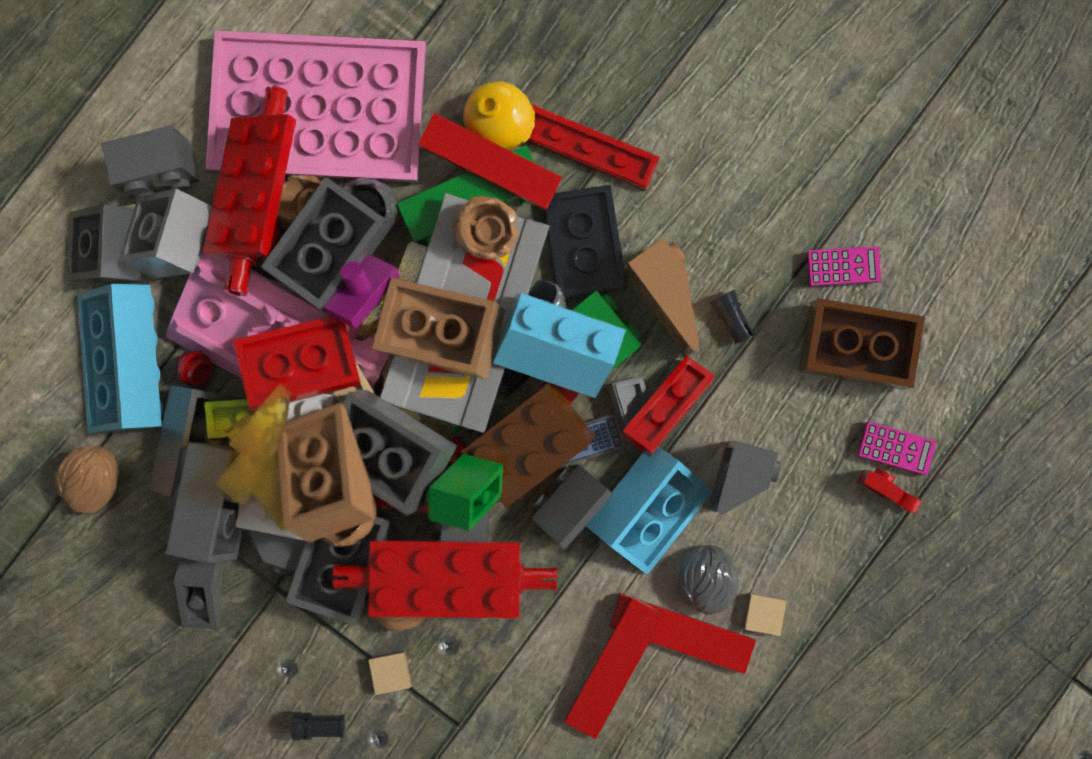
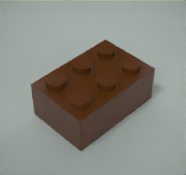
[799,298,925,390]
[461,382,595,508]

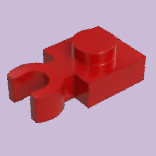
[856,468,922,514]

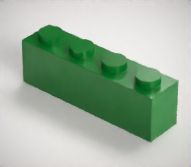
[397,145,535,249]

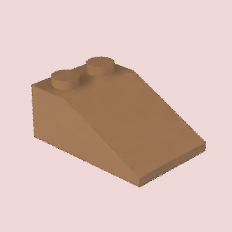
[625,237,699,356]
[372,278,505,380]
[276,403,375,542]

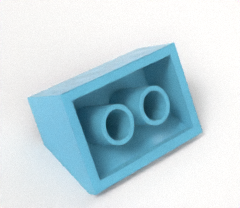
[492,293,626,398]
[586,447,713,575]

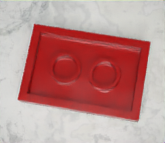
[233,316,361,412]

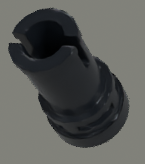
[710,289,755,345]
[292,712,345,741]

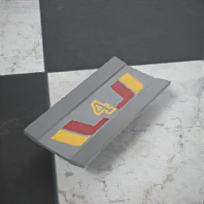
[380,193,550,433]

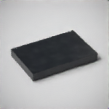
[544,184,627,299]

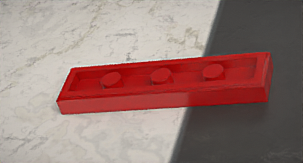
[526,104,660,191]
[418,113,562,211]
[609,593,756,674]
[564,596,664,739]

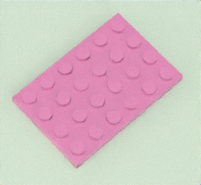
[206,31,426,183]

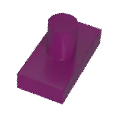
[324,254,400,330]

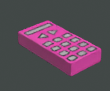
[806,246,881,287]
[856,421,937,475]

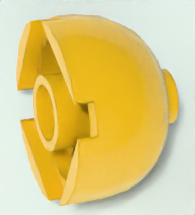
[463,81,535,152]

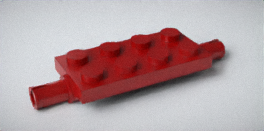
[202,86,296,296]
[333,540,557,618]

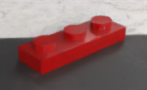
[621,355,715,457]

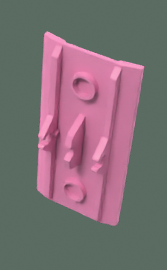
[166,246,391,389]

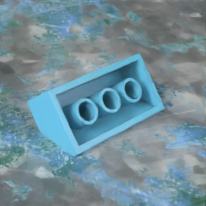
[77,284,163,434]

